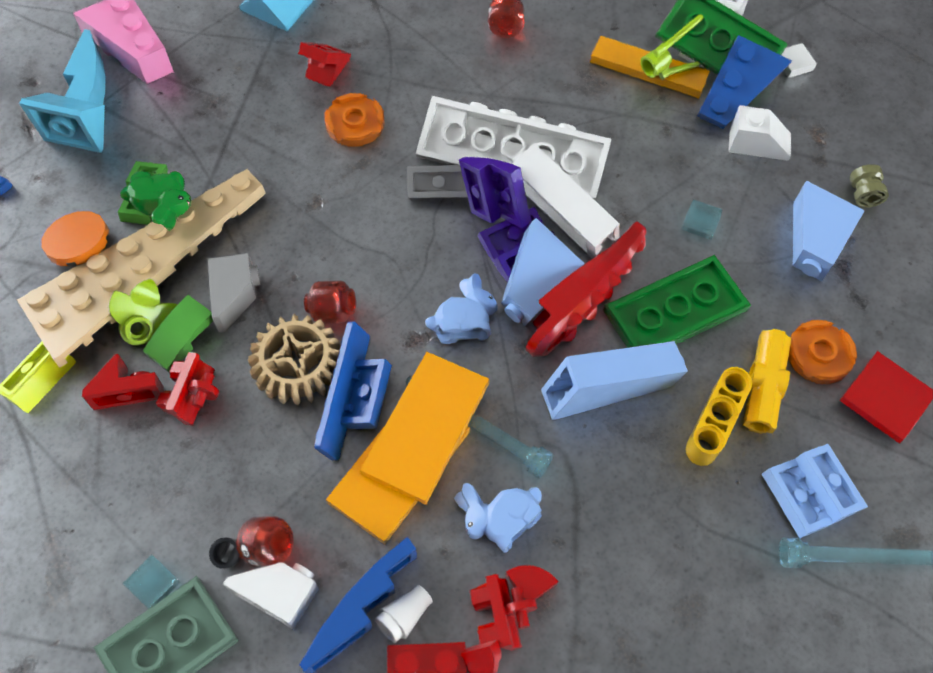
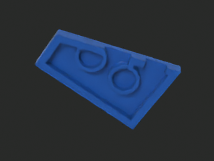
[697,35,792,129]

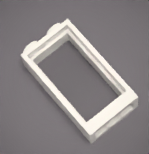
[512,143,620,259]

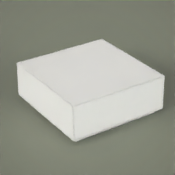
[781,43,817,78]

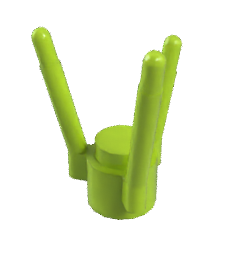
[640,14,703,80]

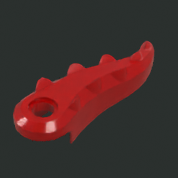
[526,221,647,357]

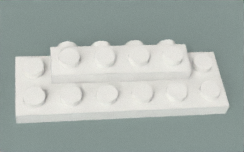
[416,96,611,200]

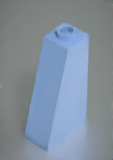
[541,341,688,420]

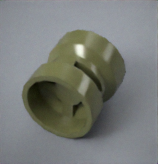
[850,164,889,208]

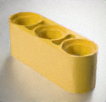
[685,367,752,466]

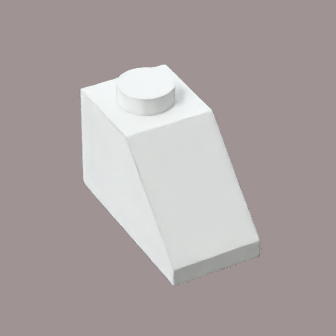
[729,106,791,161]
[223,562,319,630]

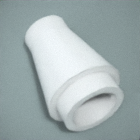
[375,585,433,643]

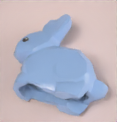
[425,273,498,344]
[454,483,542,553]

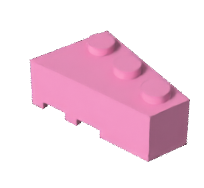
[73,0,174,84]

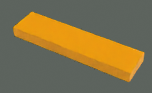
[590,35,710,98]

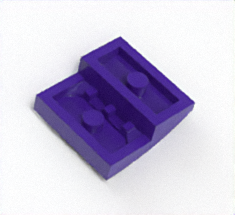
[459,157,531,228]
[477,207,555,283]

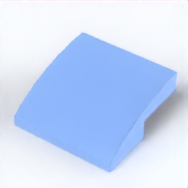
[762,444,868,539]

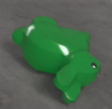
[120,171,191,231]

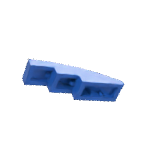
[299,536,417,673]

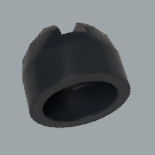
[209,538,242,569]

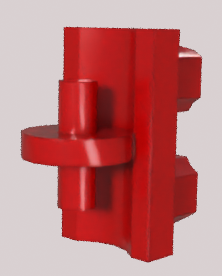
[156,352,219,425]
[470,574,537,651]

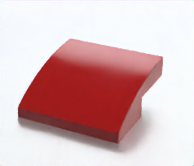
[839,351,933,444]

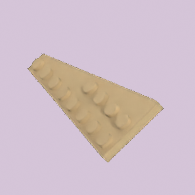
[17,169,266,368]

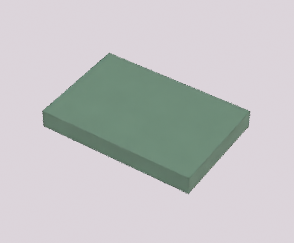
[93,576,239,673]

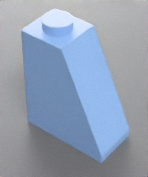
[793,181,865,281]
[501,218,585,326]

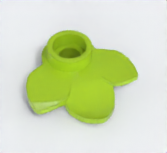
[109,279,178,346]

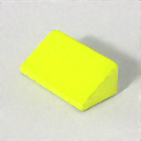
[0,341,76,413]

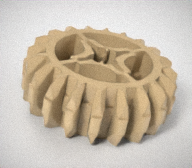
[248,314,341,405]

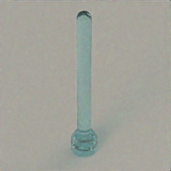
[406,375,554,478]
[779,537,933,568]

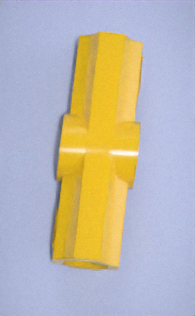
[743,329,791,434]

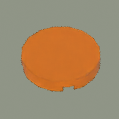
[325,93,384,147]
[41,211,109,266]
[788,320,857,384]

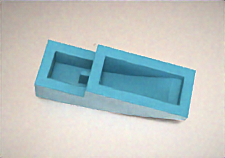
[63,29,106,104]

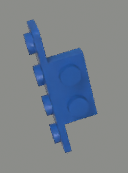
[314,321,392,461]

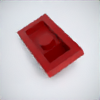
[298,42,351,86]
[82,354,164,410]

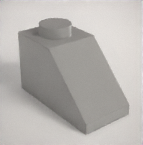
[207,253,261,333]

